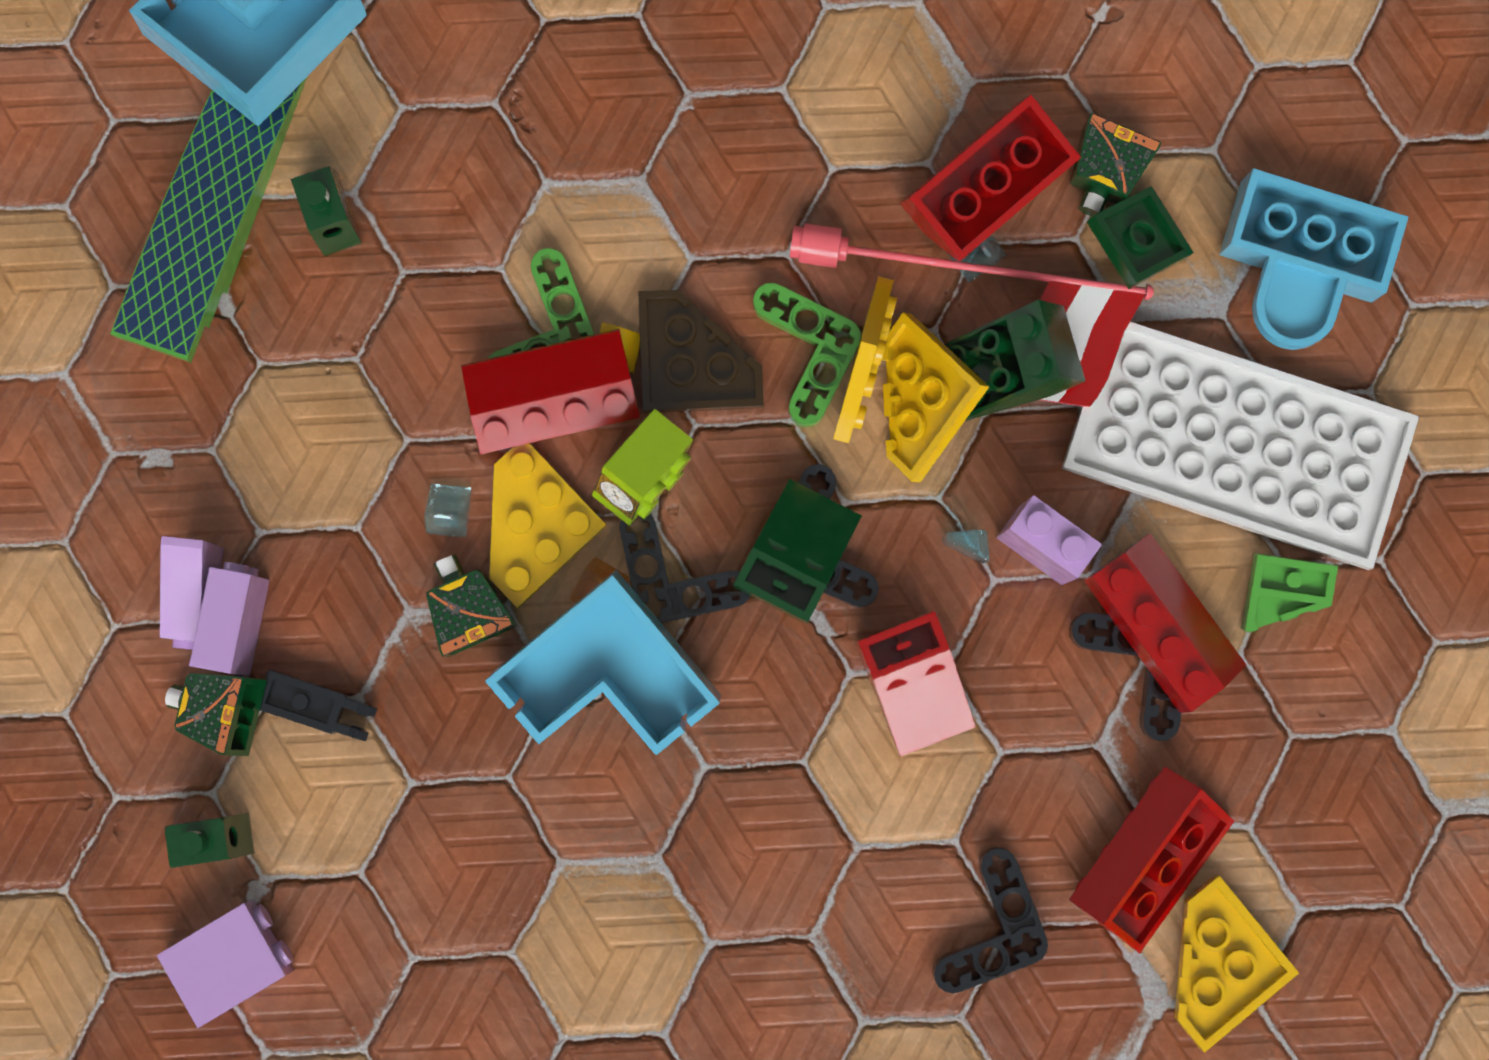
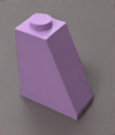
[160,536,224,650]

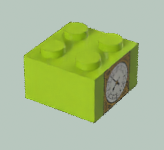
[592,409,693,526]

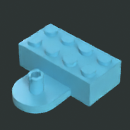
[1219,168,1409,350]

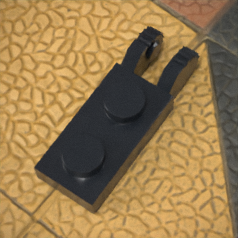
[260,669,378,741]

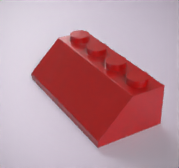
[899,95,1081,262]
[461,329,640,455]
[1083,533,1247,713]
[1069,767,1234,954]

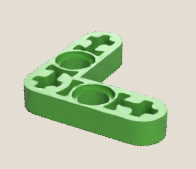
[487,248,594,359]
[753,283,861,428]

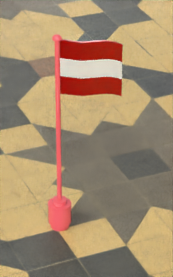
[790,223,1154,407]

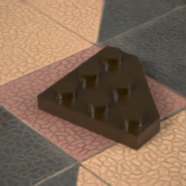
[638,290,764,413]

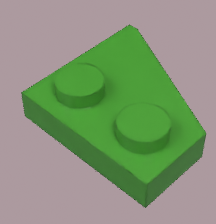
[1241,553,1338,632]

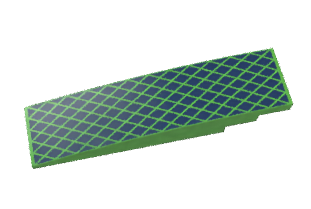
[110,77,307,363]

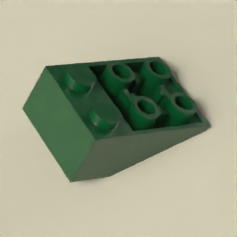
[944,299,1086,421]
[734,479,862,624]

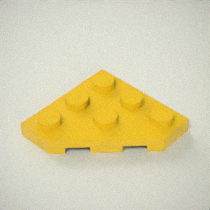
[833,276,897,443]
[882,312,989,483]
[489,443,607,609]
[1174,874,1299,1053]

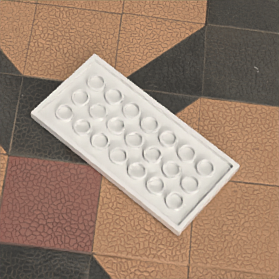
[1061,322,1419,570]

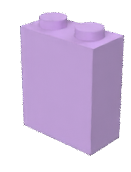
[996,495,1102,585]
[189,562,270,676]
[156,899,294,1028]

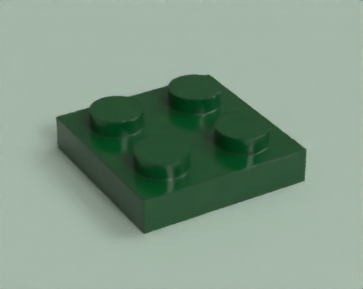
[1087,186,1194,289]

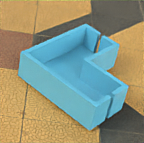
[129,0,367,126]
[485,570,721,755]

